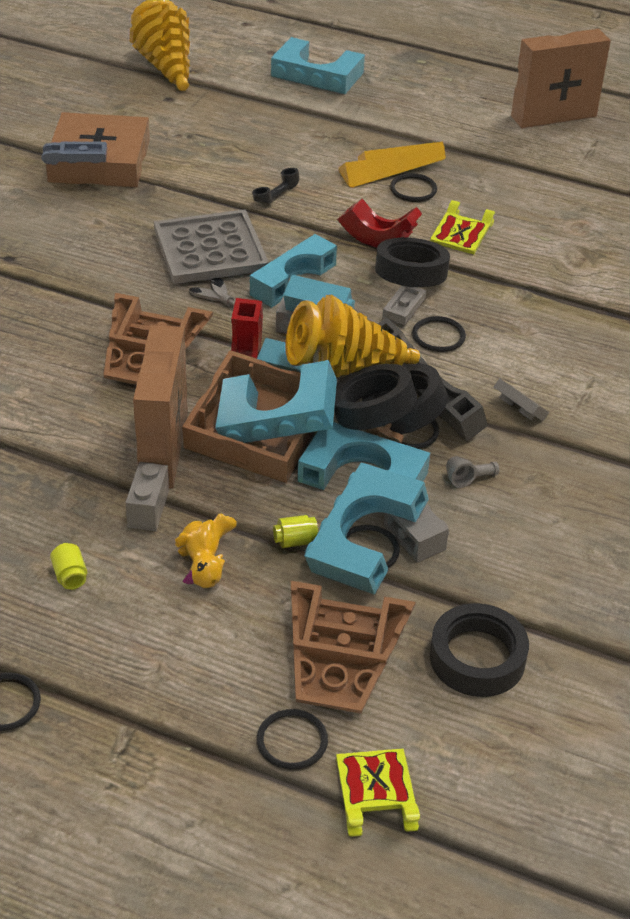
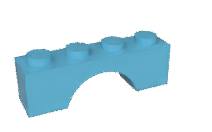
[249,234,337,308]

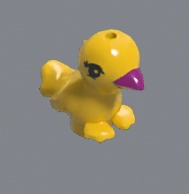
[175,513,237,588]

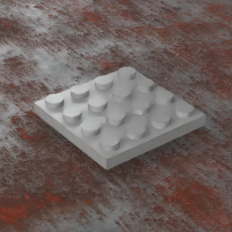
[154,209,269,284]

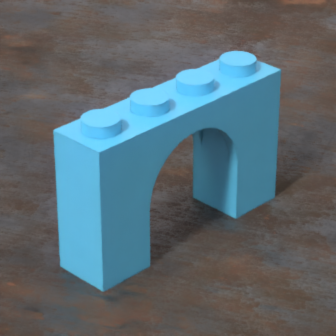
[271,37,365,94]
[257,275,355,373]
[215,360,337,443]
[298,422,430,490]
[304,462,429,595]

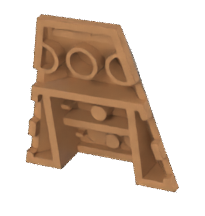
[103,293,213,385]
[291,581,416,714]

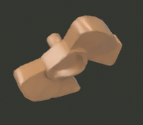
[365,423,404,444]

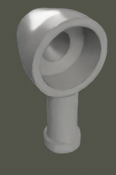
[446,456,499,488]

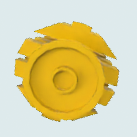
[129,0,190,91]
[285,294,420,377]

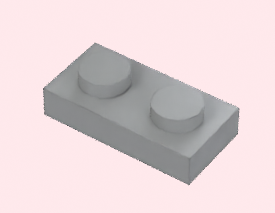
[382,286,426,325]
[494,378,549,421]

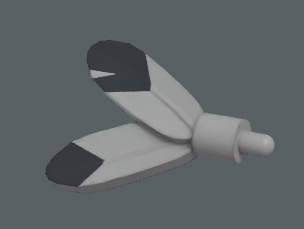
[189,278,235,306]

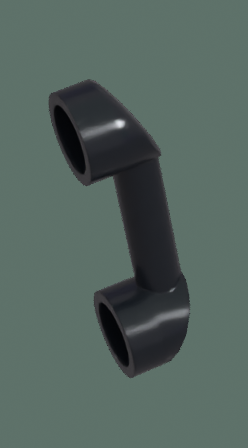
[252,168,300,203]

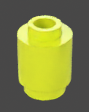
[273,515,318,548]
[50,543,88,590]

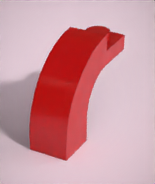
[337,198,422,248]
[231,298,263,359]

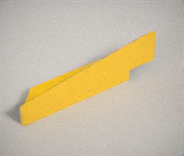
[339,141,446,188]

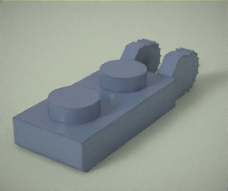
[41,142,107,165]

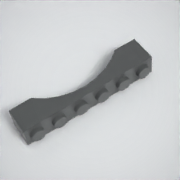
[378,318,488,442]

